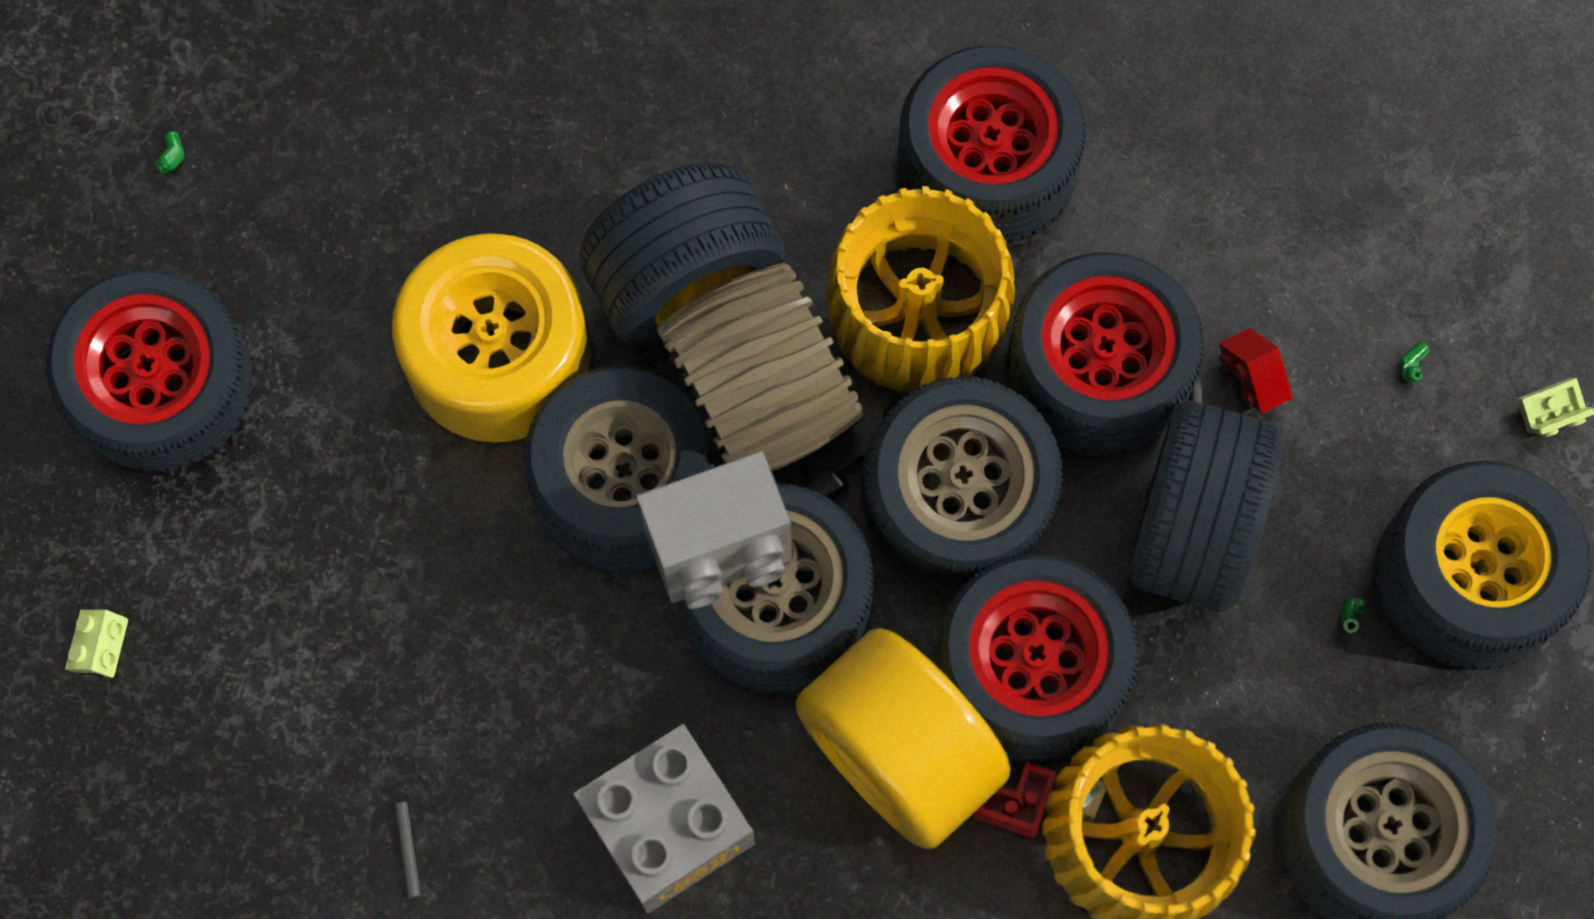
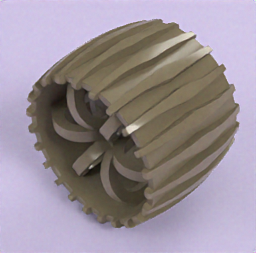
[657,263,863,471]

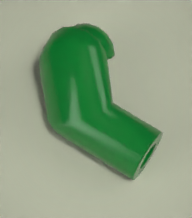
[156,132,184,173]
[1400,341,1430,383]
[1339,596,1366,633]

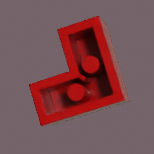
[1219,328,1293,414]
[974,762,1056,839]

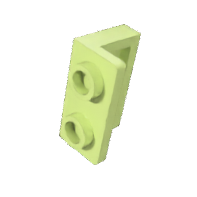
[1517,378,1594,437]
[65,610,128,678]

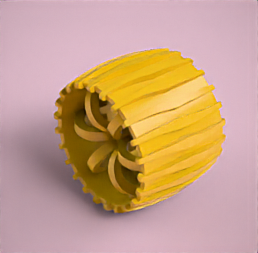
[826,186,1015,395]
[1043,724,1255,919]

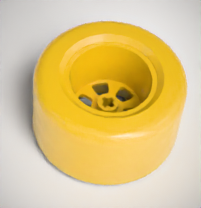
[392,233,592,443]
[796,628,1010,849]

